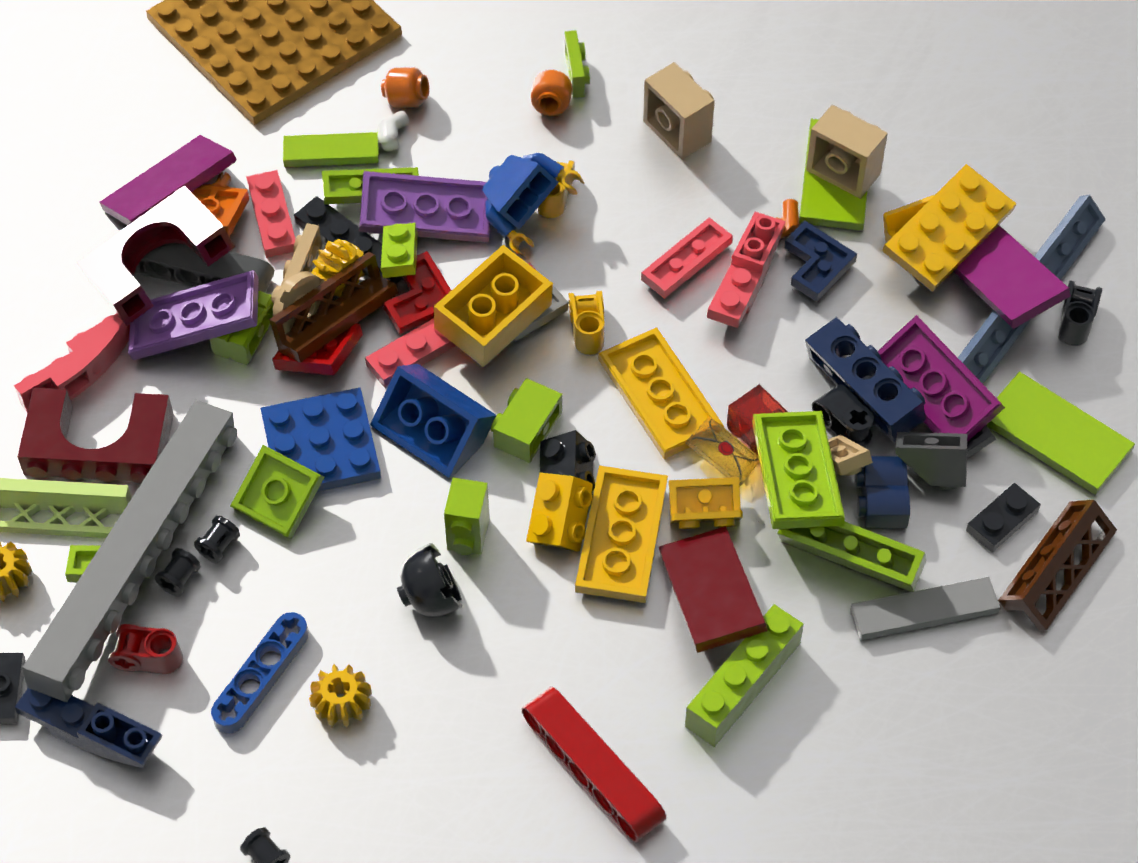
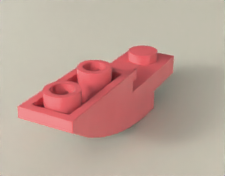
[707,211,786,328]
[14,314,130,412]

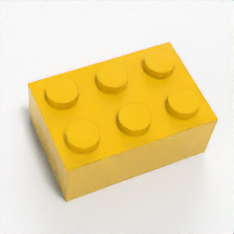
[434,245,553,367]

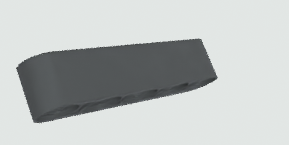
[135,243,275,293]

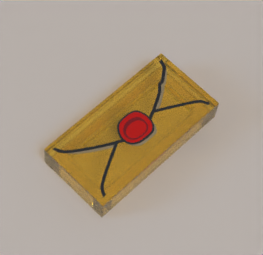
[686,416,760,486]

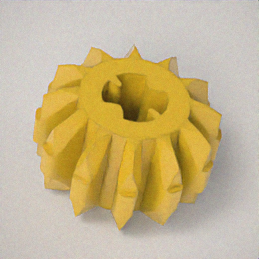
[311,239,365,297]
[0,541,32,602]
[309,664,372,728]

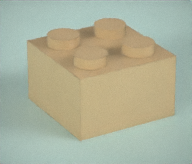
[643,62,715,159]
[806,104,888,199]

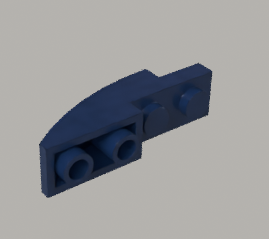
[15,688,162,768]

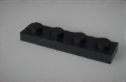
[294,196,403,284]

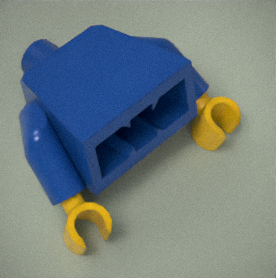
[482,153,584,256]

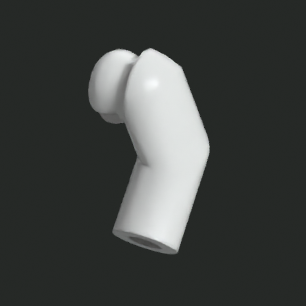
[377,111,409,152]

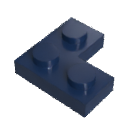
[784,221,857,302]

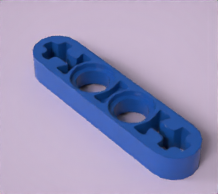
[211,612,308,734]

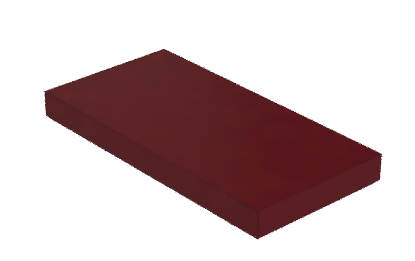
[658,526,767,653]

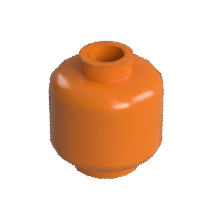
[381,67,430,108]
[530,70,573,117]

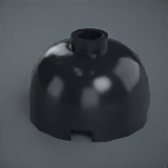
[397,543,462,617]

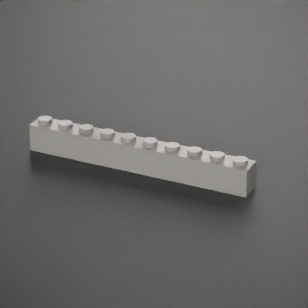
[22,400,237,702]

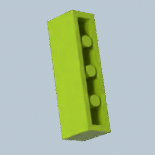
[777,521,927,592]
[685,604,804,747]

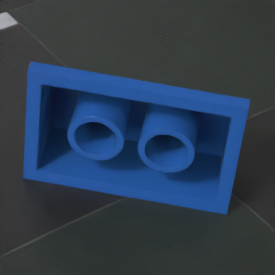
[370,364,496,478]

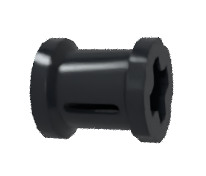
[194,515,240,563]
[154,548,201,596]
[240,827,291,863]

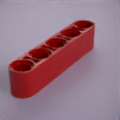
[521,687,667,842]

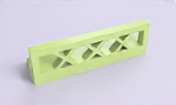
[0,478,132,538]

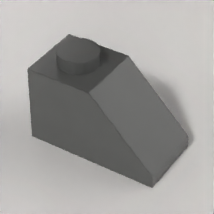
[895,432,968,489]

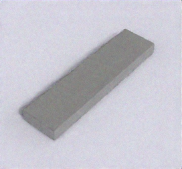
[850,577,1000,641]

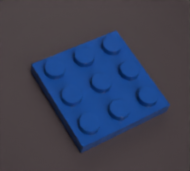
[260,387,381,492]

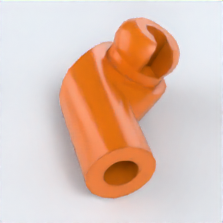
[776,199,799,239]

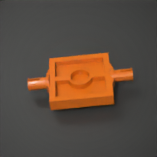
[191,172,249,237]

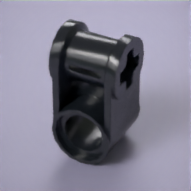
[1059,280,1103,345]
[812,384,874,448]

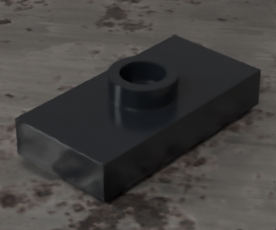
[0,652,26,724]

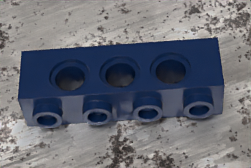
[805,317,926,443]

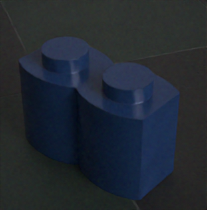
[855,456,910,528]

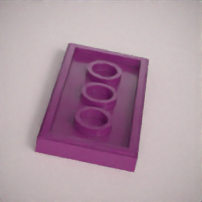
[99,134,237,225]
[953,225,1071,329]
[878,315,1005,441]

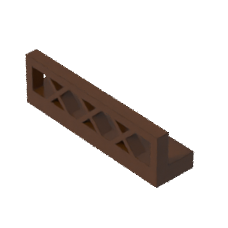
[269,252,398,363]
[998,500,1117,631]

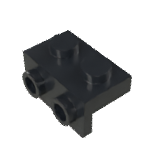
[540,430,596,503]

